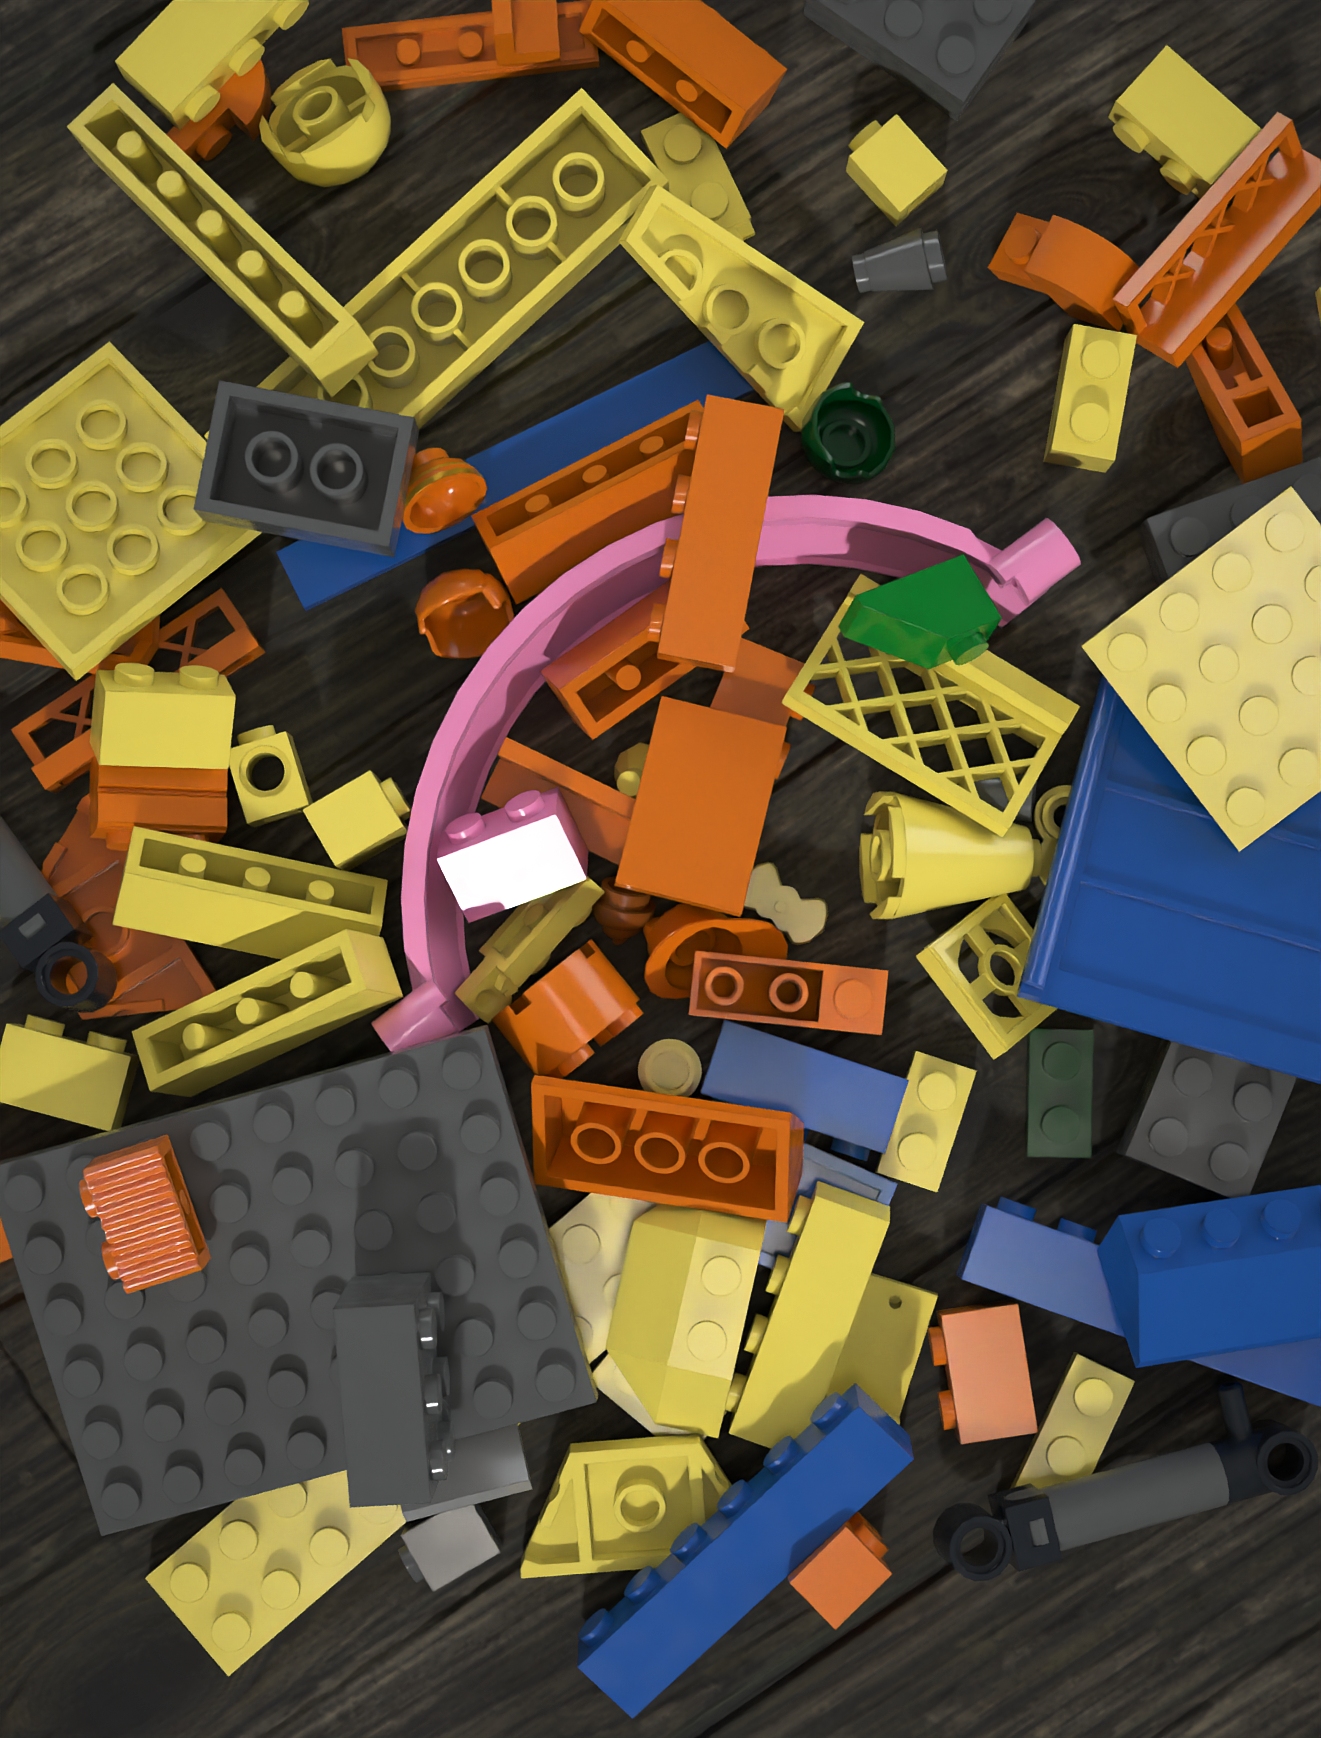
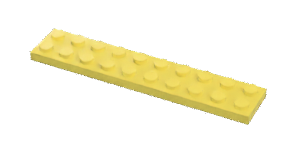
[145,1193,660,1677]

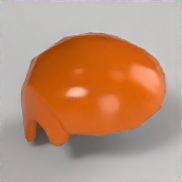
[415,568,515,659]

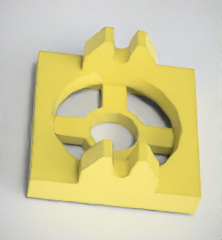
[916,894,1058,1060]

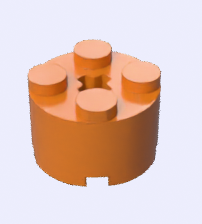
[491,939,644,1079]

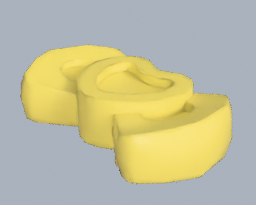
[743,862,828,945]

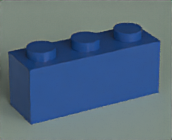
[700,1020,909,1161]

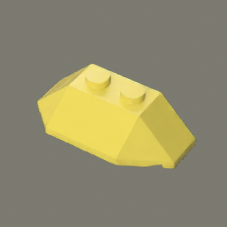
[605,1203,767,1438]

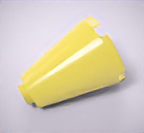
[859,791,1042,920]

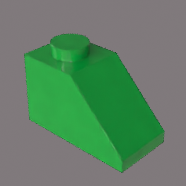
[838,554,1002,669]

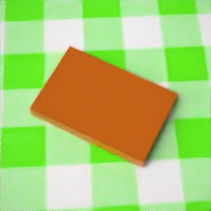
[614,696,787,917]

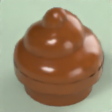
[592,876,656,945]

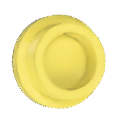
[638,1039,702,1097]

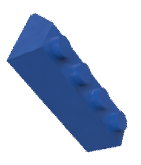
[1097,1185,1321,1368]

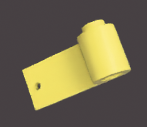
[825,1273,938,1425]

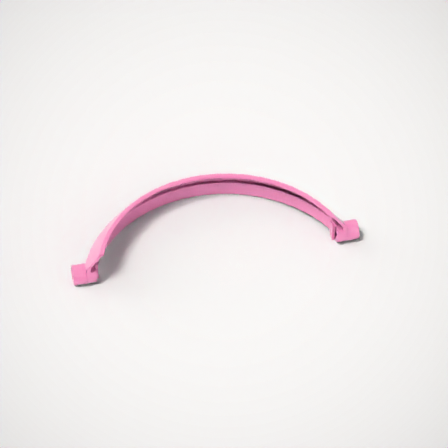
[371,495,1081,1051]

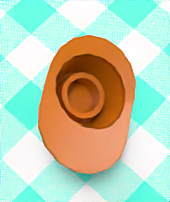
[643,903,788,999]

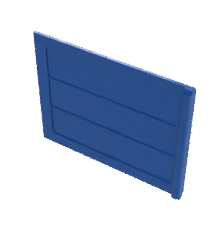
[1017,673,1321,1084]

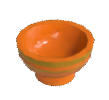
[402,448,487,534]

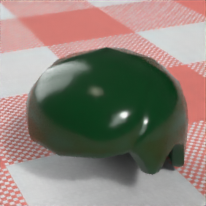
[801,382,896,485]

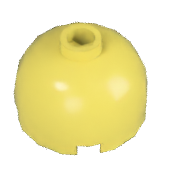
[259,58,391,187]

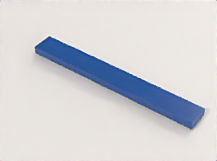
[276,341,756,611]

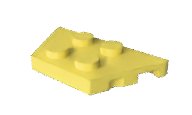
[520,1433,732,1578]

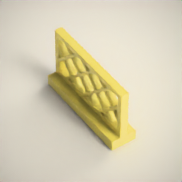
[781,574,1080,838]

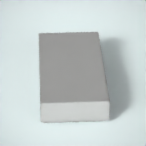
[401,1424,533,1522]

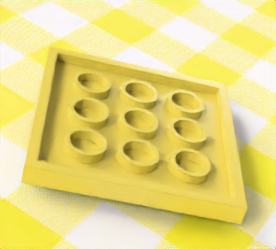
[0,341,262,681]
[1081,486,1321,852]

